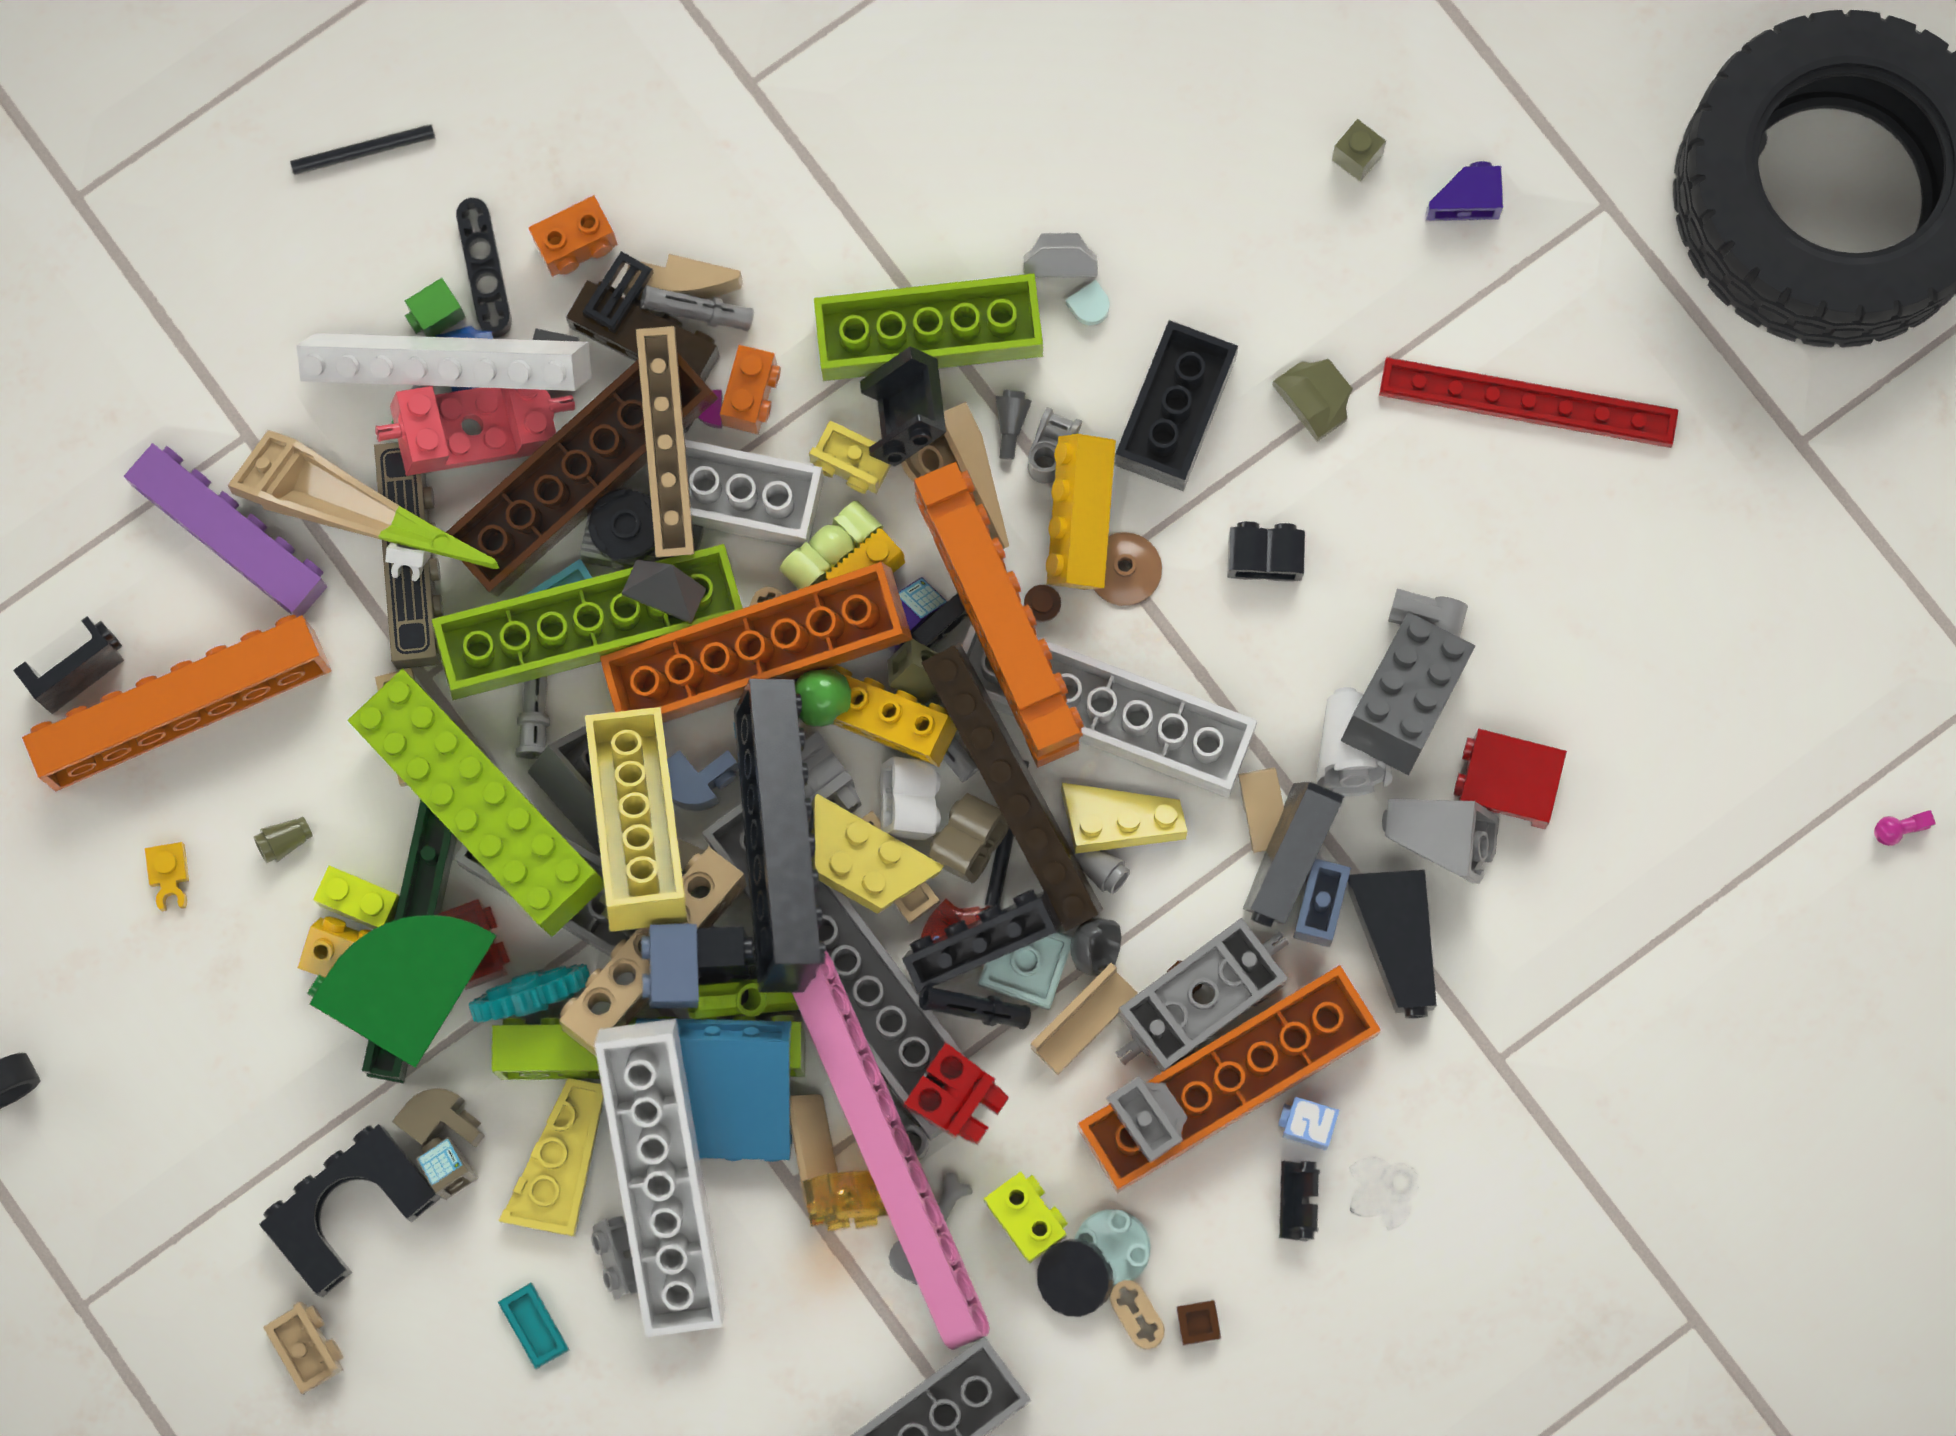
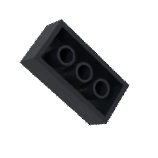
[1114,320,1238,491]

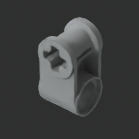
[1028,407,1082,484]

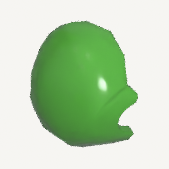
[795,669,851,727]

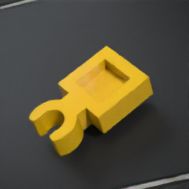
[145,842,189,912]

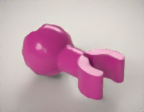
[1874,810,1936,846]

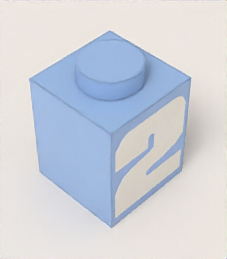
[1278,1097,1339,1150]

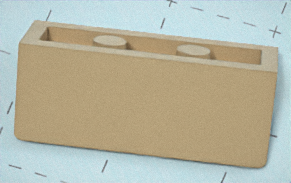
[1031,963,1138,1075]

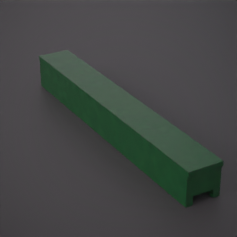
[362,800,457,1084]

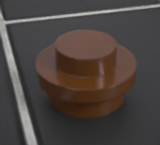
[1024,585,1061,622]

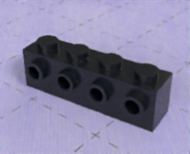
[902,889,1061,993]

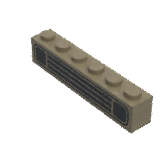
[374,442,444,669]

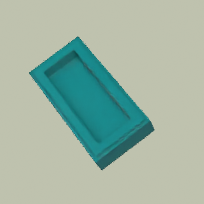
[498,1283,570,1370]

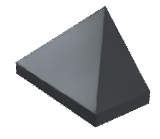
[622,560,706,624]

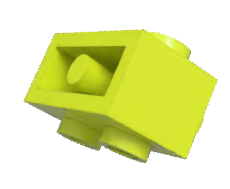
[984,1171,1068,1264]

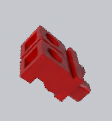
[903,1042,1009,1145]

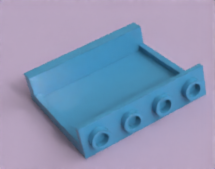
[636,1018,792,1162]

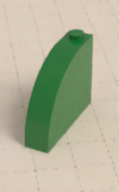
[307,915,496,1068]

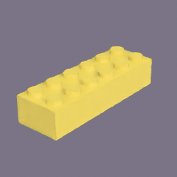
[585,707,687,932]

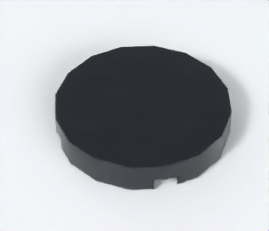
[588,488,655,563]
[1037,1239,1113,1317]

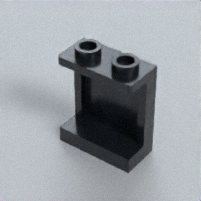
[860,346,946,467]
[13,616,124,714]

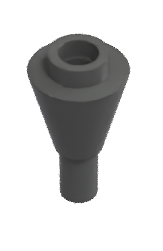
[996,390,1032,460]

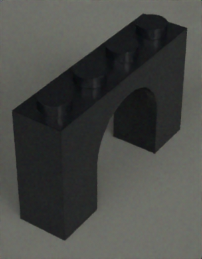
[259,1124,442,1297]

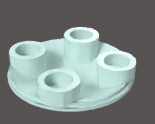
[1074,1209,1151,1287]

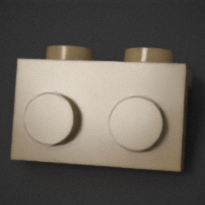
[263,1301,344,1394]

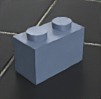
[1293,859,1351,947]
[641,924,699,1009]

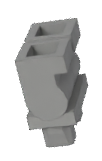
[801,731,862,831]

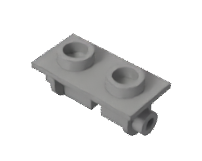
[591,1216,638,1300]

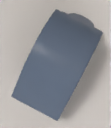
[667,750,739,811]

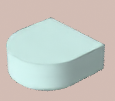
[1065,280,1109,326]

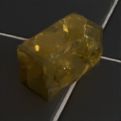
[803,1170,888,1232]

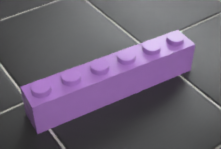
[123,443,327,617]

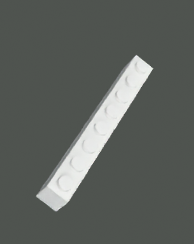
[296,333,592,391]

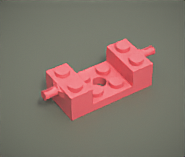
[375,386,575,476]

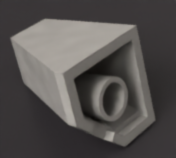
[1382,799,1499,884]

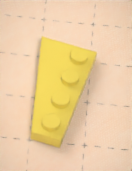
[498,1078,604,1237]

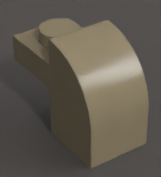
[392,1088,485,1148]

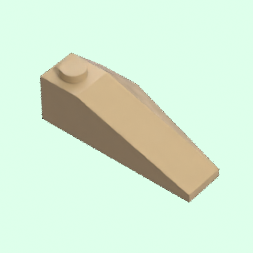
[901,402,1009,549]

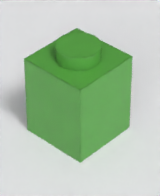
[404,278,466,337]

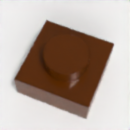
[1176,1300,1221,1346]

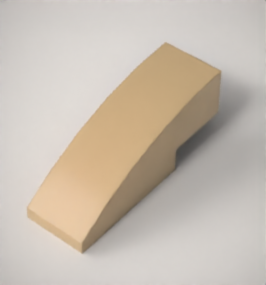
[624,254,743,300]

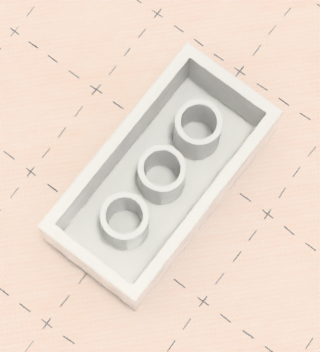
[685,439,824,547]

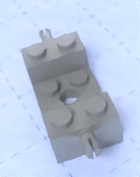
[1115,918,1289,1072]

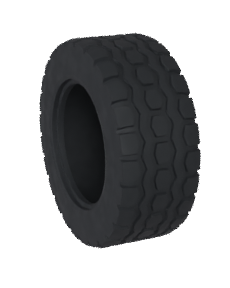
[1673,10,1956,347]

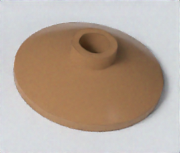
[1094,533,1162,606]

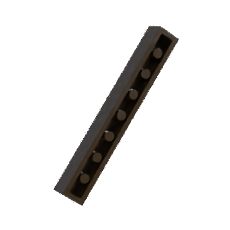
[921,642,1103,932]

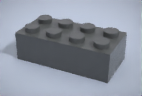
[1341,612,1476,775]

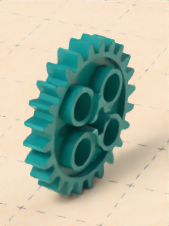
[468,964,590,1023]

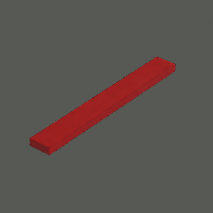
[1379,357,1679,448]

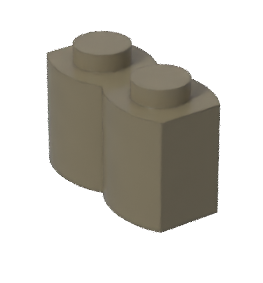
[928,793,1009,884]

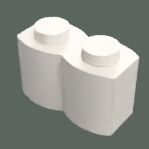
[880,757,941,841]

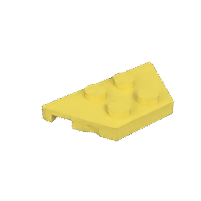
[811,794,944,914]

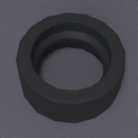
[0,1053,41,1109]

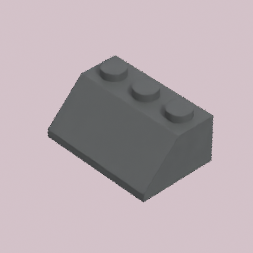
[528,726,601,856]

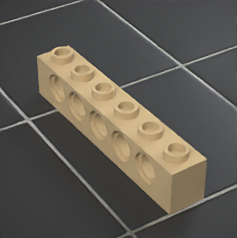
[559,847,747,1057]

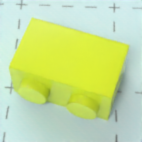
[313,866,399,929]

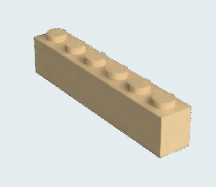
[636,326,695,557]

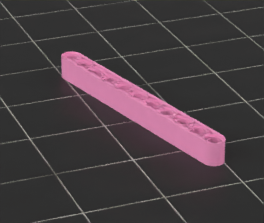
[793,952,989,1350]

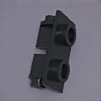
[1279,1161,1320,1241]

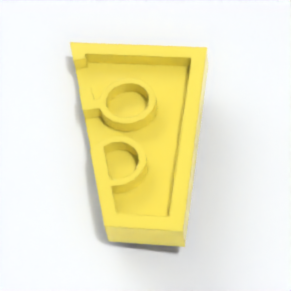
[1061,783,1187,854]

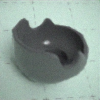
[1070,918,1122,976]

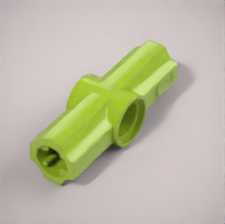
[687,977,799,1019]

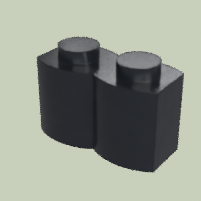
[1227,521,1305,581]

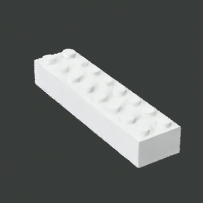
[962,624,1257,798]
[595,1019,725,1337]

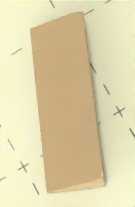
[790,1094,843,1212]

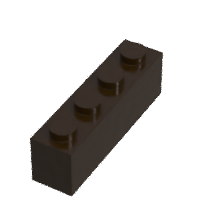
[566,280,719,382]

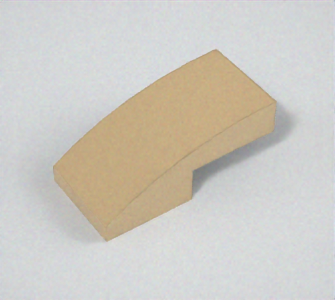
[1238,767,1284,853]

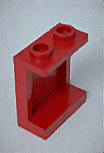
[1453,728,1567,829]

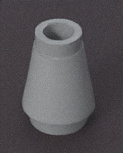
[1074,850,1130,894]

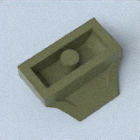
[1272,359,1353,442]

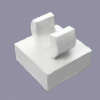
[385,542,431,581]

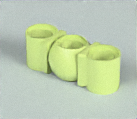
[779,500,884,590]

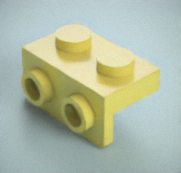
[809,420,891,494]

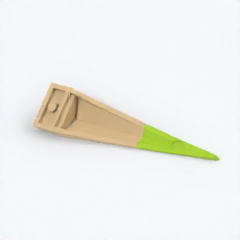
[228,430,500,569]

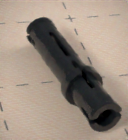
[919,985,1031,1029]

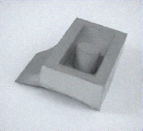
[1024,233,1098,277]
[1107,1076,1188,1163]

